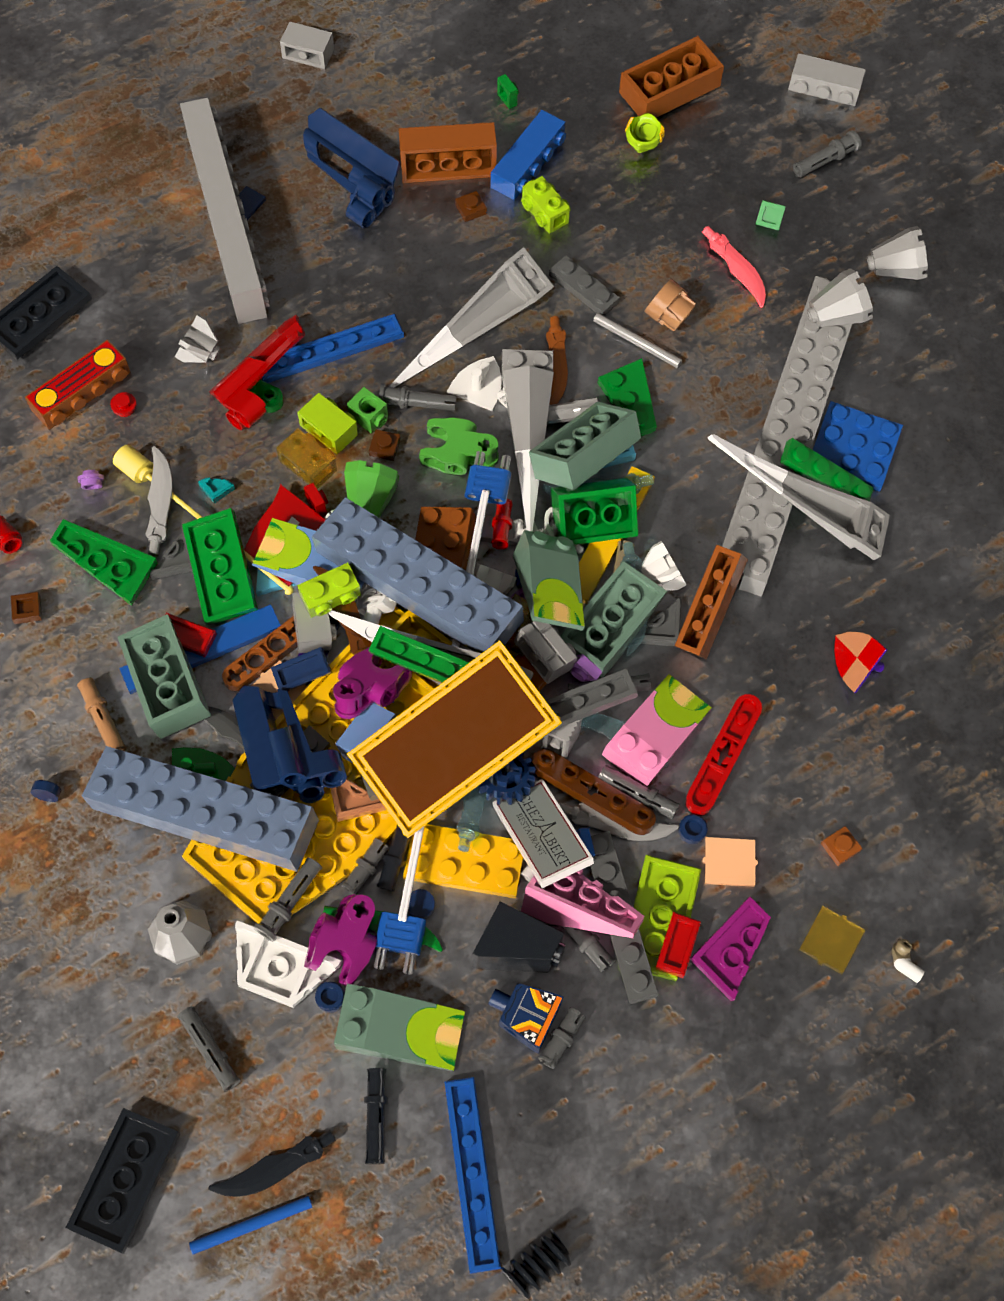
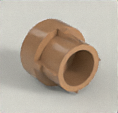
[645,278,696,331]

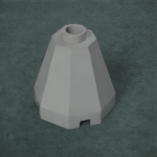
[867,226,928,280]
[807,268,873,327]
[148,900,213,965]

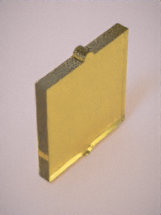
[799,906,865,974]

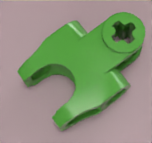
[419,417,499,475]

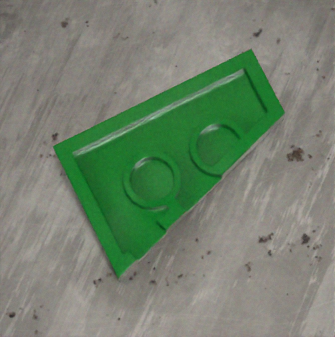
[597,358,657,437]

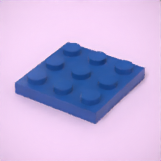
[813,401,903,492]

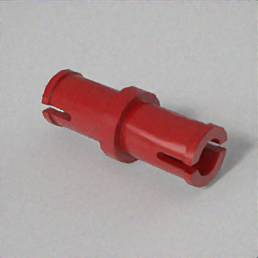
[491,498,513,550]

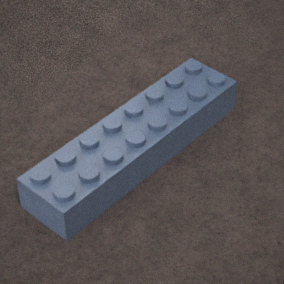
[312,497,524,653]
[82,746,319,872]

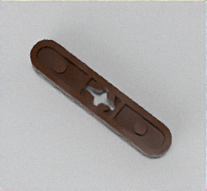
[531,749,656,835]

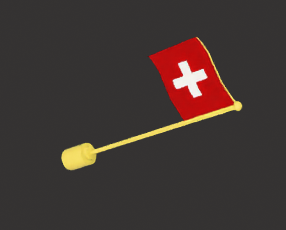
[113,444,326,595]

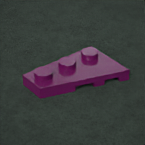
[690,897,771,1001]

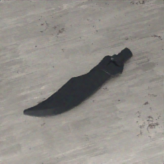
[208,1130,336,1197]

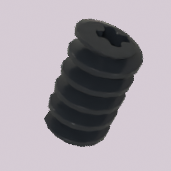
[501,1228,572,1299]

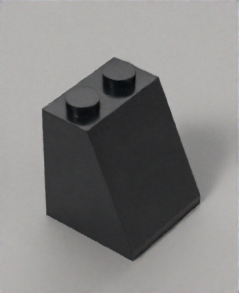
[473,901,566,973]

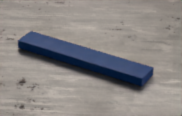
[261,314,404,383]
[119,604,281,694]
[444,1077,501,1274]

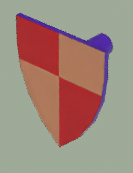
[834,632,887,693]

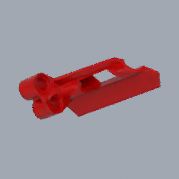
[209,315,305,430]

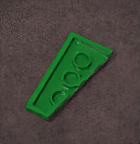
[50,519,158,606]

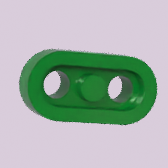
[249,380,284,413]

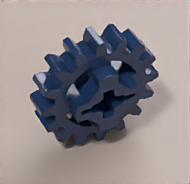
[478,752,536,805]

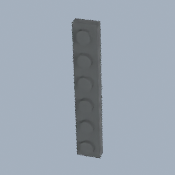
[590,831,658,1004]

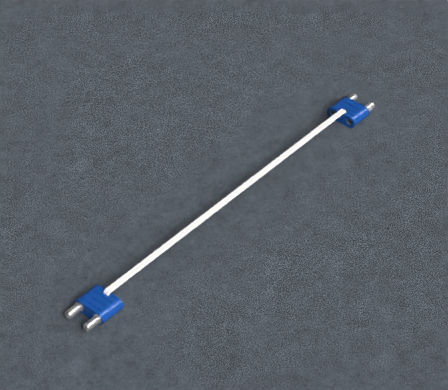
[374,451,511,975]

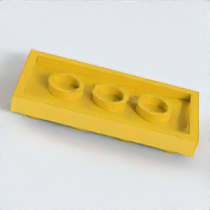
[403,824,523,899]

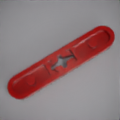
[685,694,762,815]

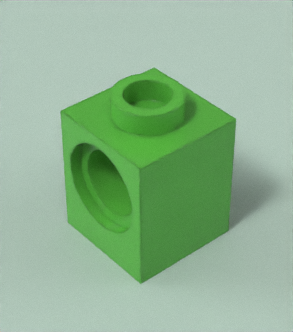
[347,387,388,434]

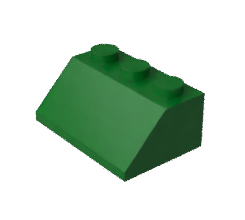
[551,478,638,545]

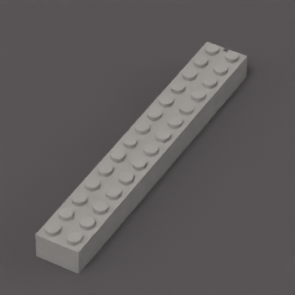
[722,276,852,597]

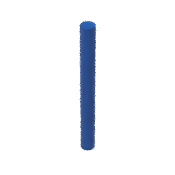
[189,1195,313,1255]

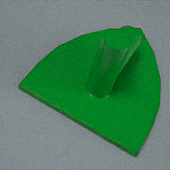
[172,747,235,781]

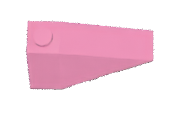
[521,869,645,938]

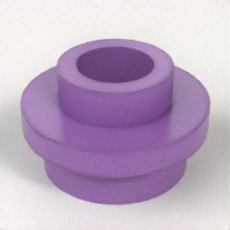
[77,470,104,490]

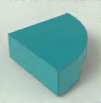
[198,477,235,504]

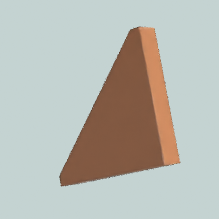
[330,779,387,822]

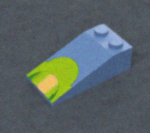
[252,518,364,601]

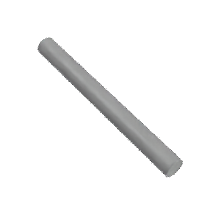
[593,313,682,368]

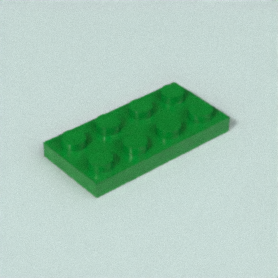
[182,508,258,626]

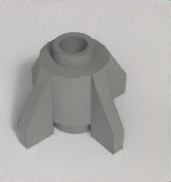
[175,314,221,363]

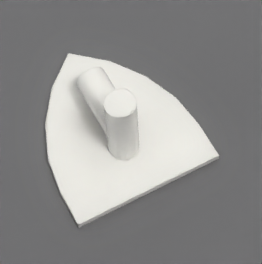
[447,356,502,411]

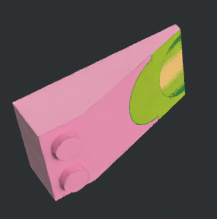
[602,674,712,787]

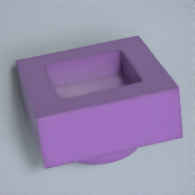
[571,654,602,682]

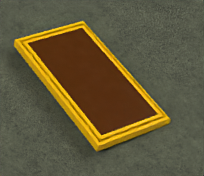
[347,640,562,838]

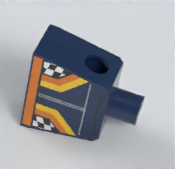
[488,983,564,1054]

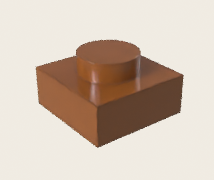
[821,826,862,866]

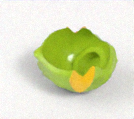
[625,113,665,153]

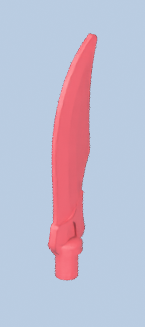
[702,226,766,308]

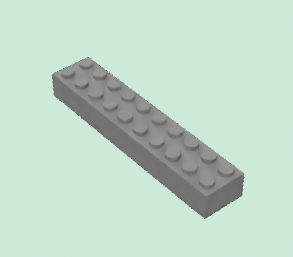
[180,98,270,324]

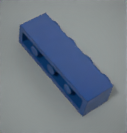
[491,110,566,200]

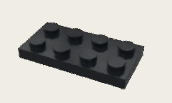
[0,266,92,360]
[65,1108,180,1254]

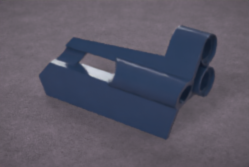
[303,108,401,229]
[232,686,347,803]

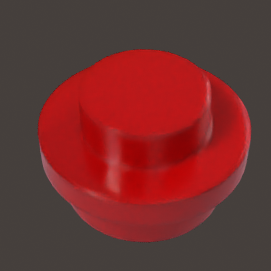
[110,392,137,417]

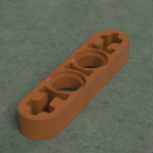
[222,616,298,692]

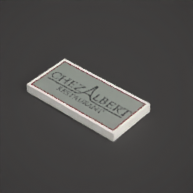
[492,779,594,888]

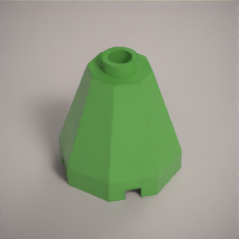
[344,460,400,518]

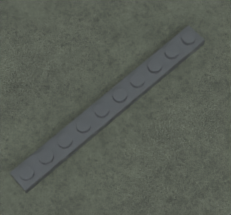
[361,668,638,801]

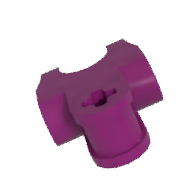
[333,647,412,719]
[304,894,377,986]

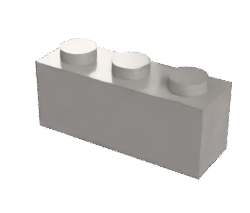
[788,53,866,106]

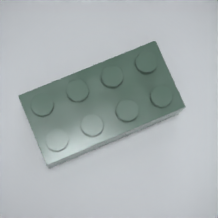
[529,402,641,490]

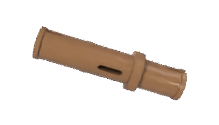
[77,678,127,751]

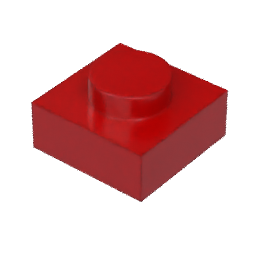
[304,483,328,517]

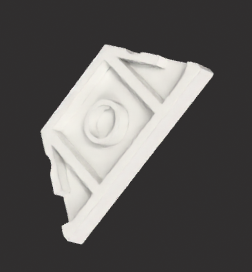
[235,920,342,1008]

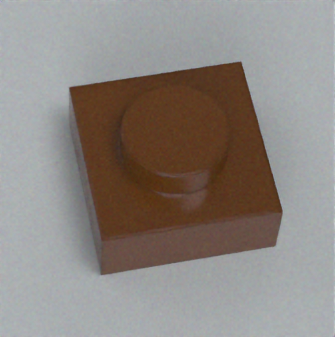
[455,191,487,222]
[369,429,401,461]
[11,592,42,624]

